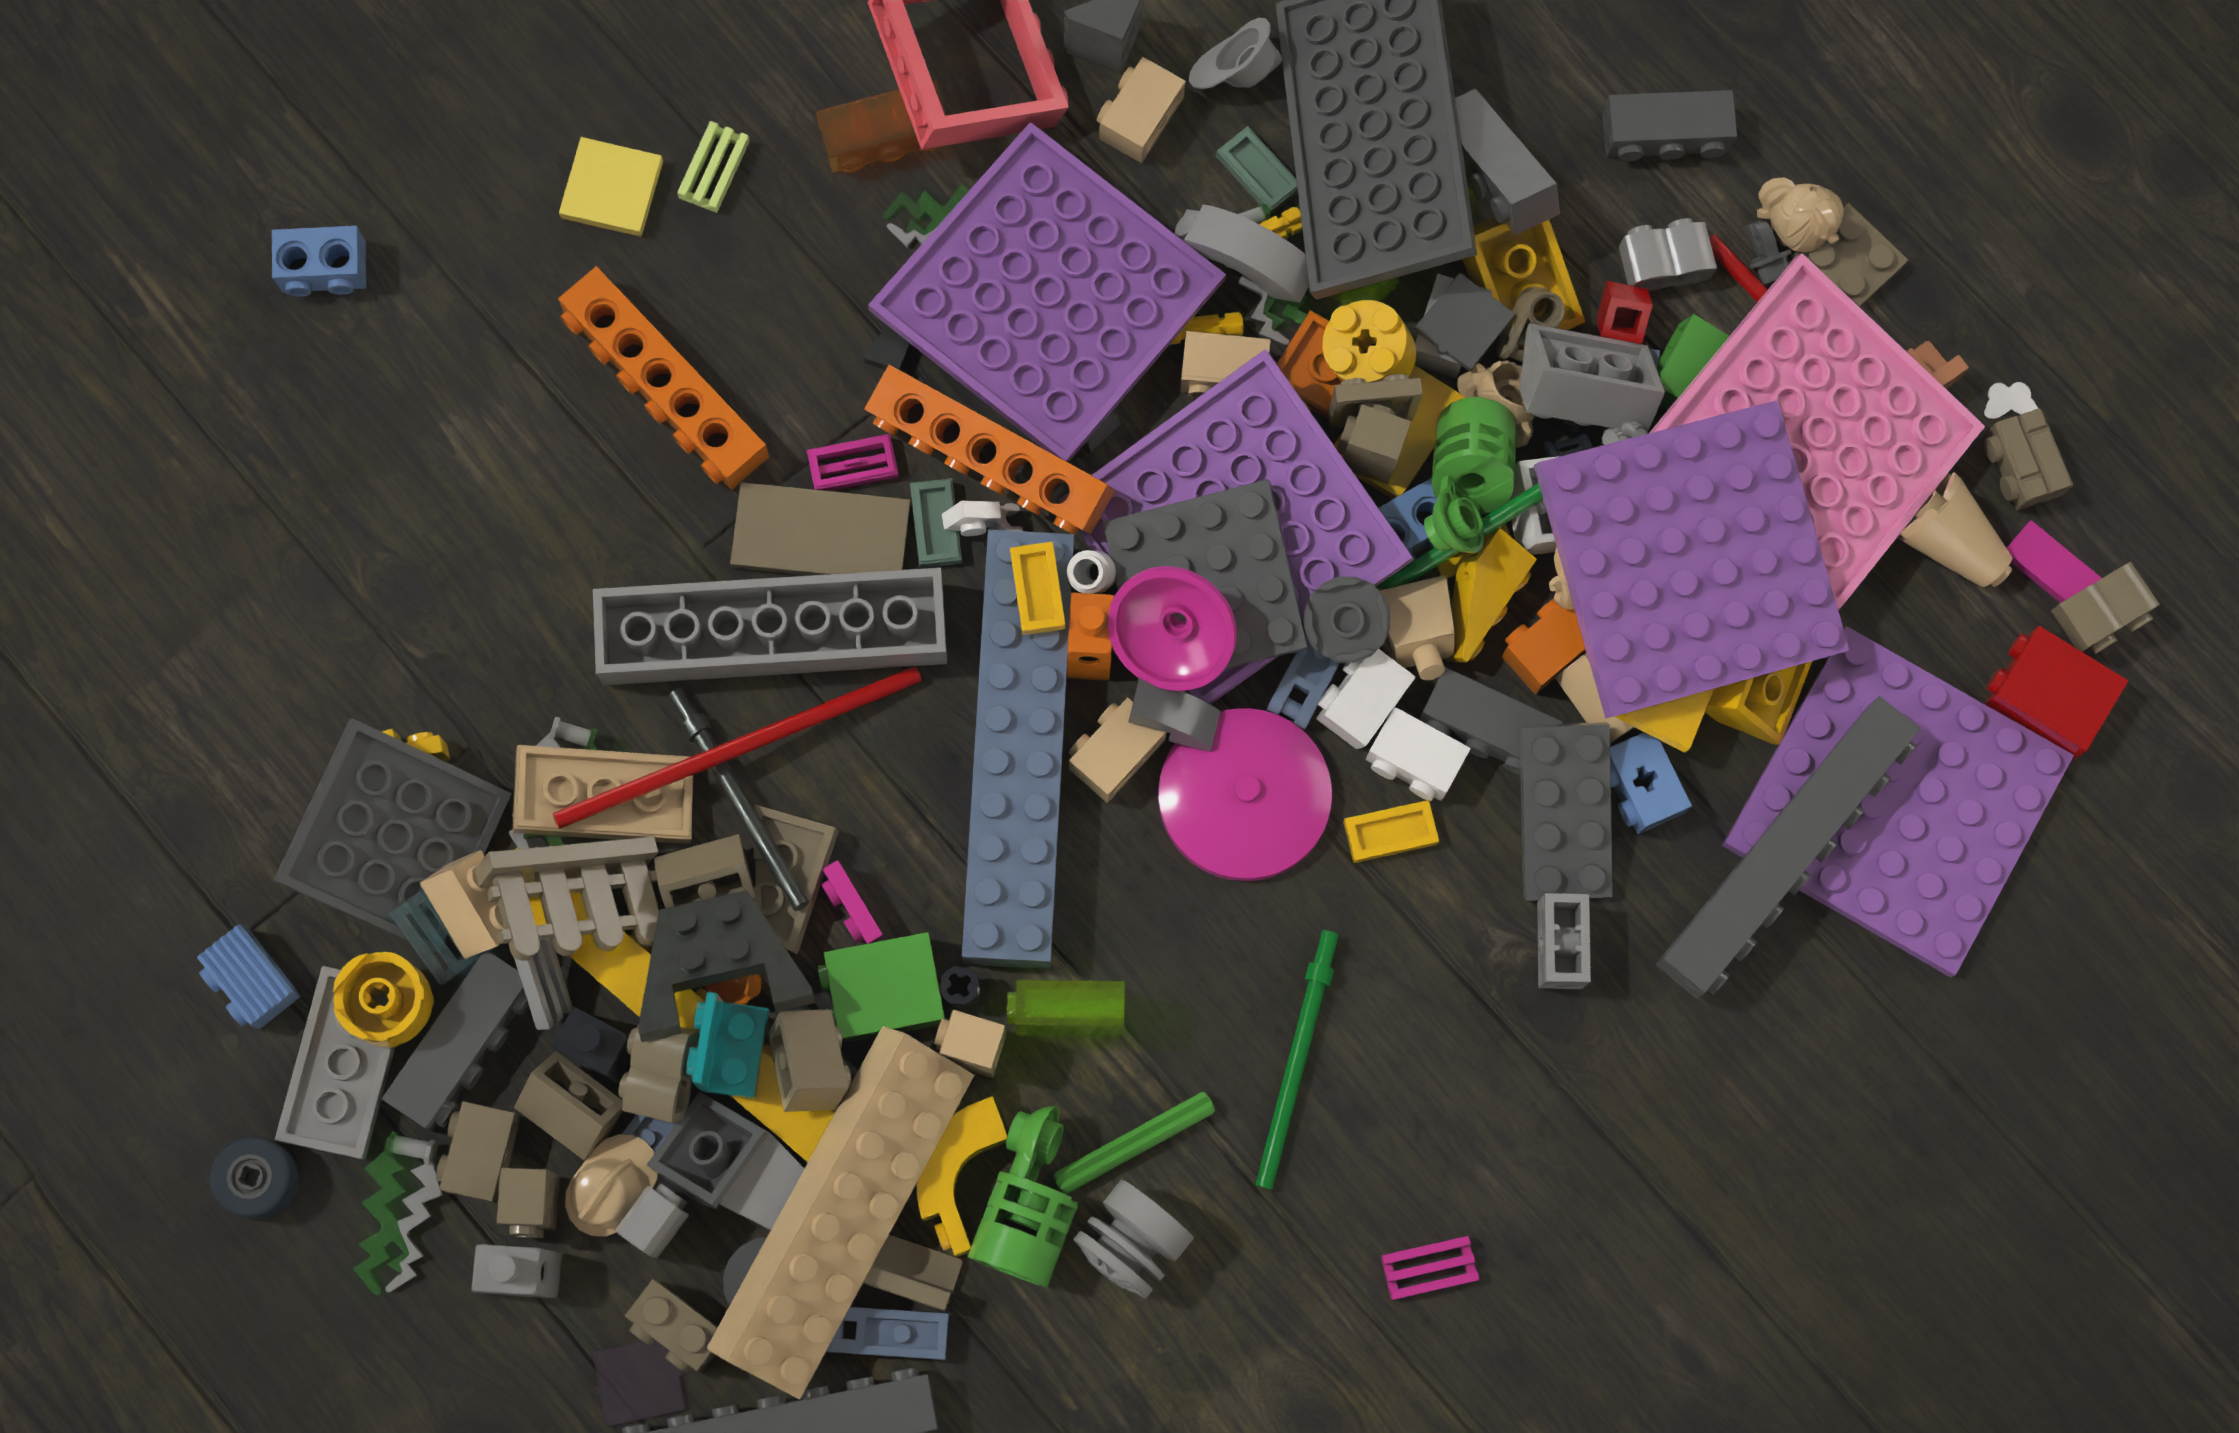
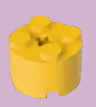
[1322,300,1416,383]
[333,952,434,1048]

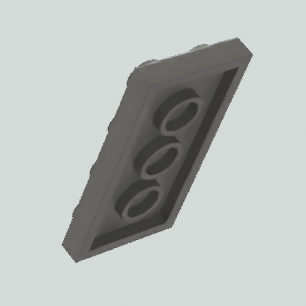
[1519,722,1613,901]

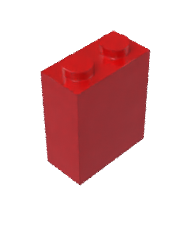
[1985,626,2128,760]

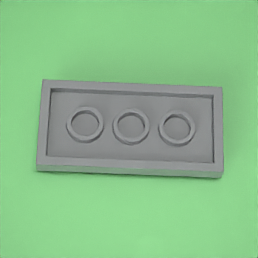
[275,966,395,1160]

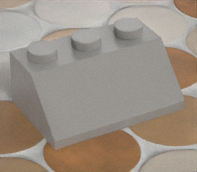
[1520,323,1665,433]

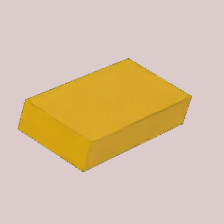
[1010,542,1065,635]
[1343,800,1439,863]

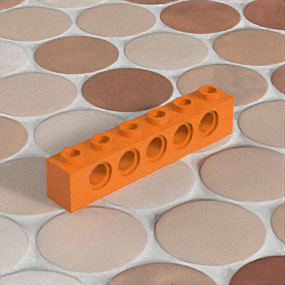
[558,266,769,490]
[865,365,1115,536]

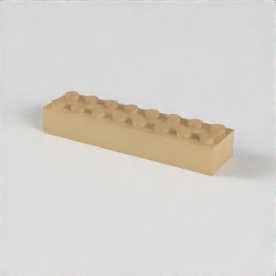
[706,1026,974,1399]

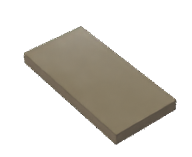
[730,482,911,576]

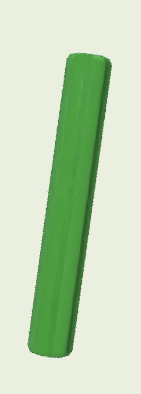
[1053,1092,1215,1194]

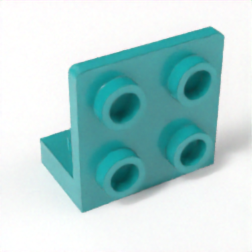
[686,992,769,1099]

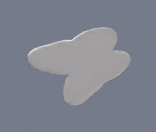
[1984,382,2038,419]

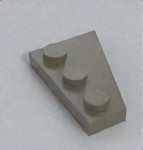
[753,804,839,955]

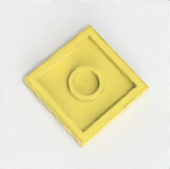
[559,137,663,237]

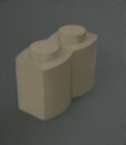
[2051,562,2160,654]
[619,1024,700,1123]

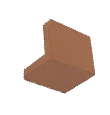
[1906,341,1969,389]

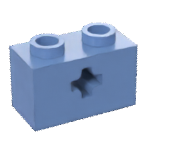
[1610,732,1692,835]

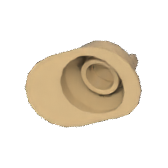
[565,1135,658,1237]

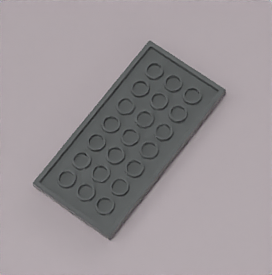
[1275,0,1477,300]

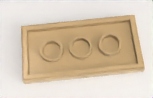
[513,745,693,844]

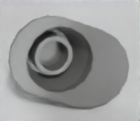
[1189,18,1282,89]

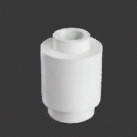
[1067,550,1116,594]

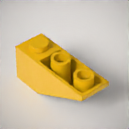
[1445,528,1537,662]

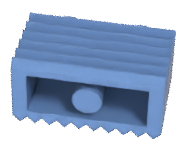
[197,924,301,1030]

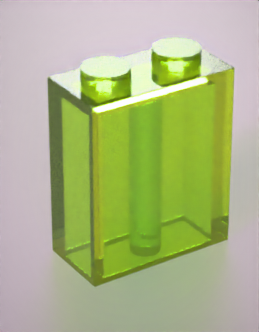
[1007,980,1125,1037]

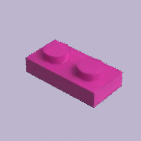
[821,860,885,944]

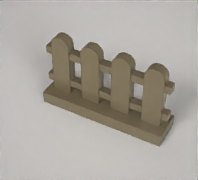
[475,837,659,961]

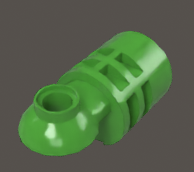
[1424,397,1517,553]
[968,1106,1078,1288]

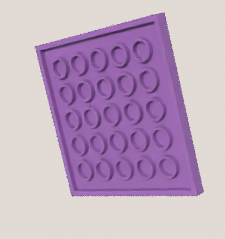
[868,122,1226,462]
[1058,349,1414,705]
[1534,400,1850,719]
[1722,626,2074,978]

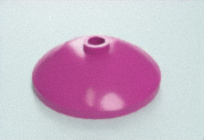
[1108,566,1237,691]

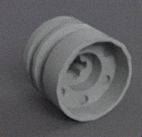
[1073,1179,1194,1299]

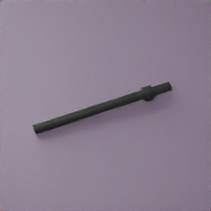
[668,688,809,911]

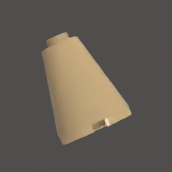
[1897,472,2012,587]

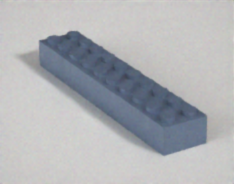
[962,530,1074,969]

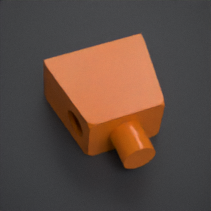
[1067,593,1115,681]

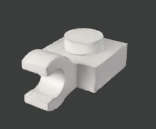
[942,501,1023,536]

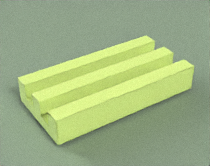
[677,121,750,213]

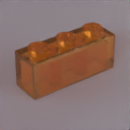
[816,80,947,173]

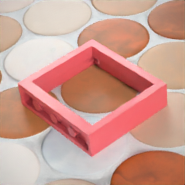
[868,0,1069,150]

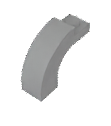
[1174,204,1309,303]

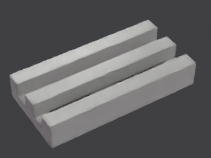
[514,939,573,1030]

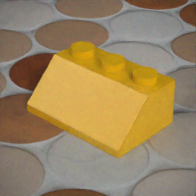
[1705,661,1812,745]

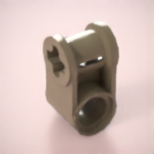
[1495,286,1565,363]

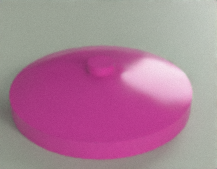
[1158,708,1332,881]

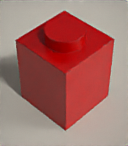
[1596,281,1653,344]

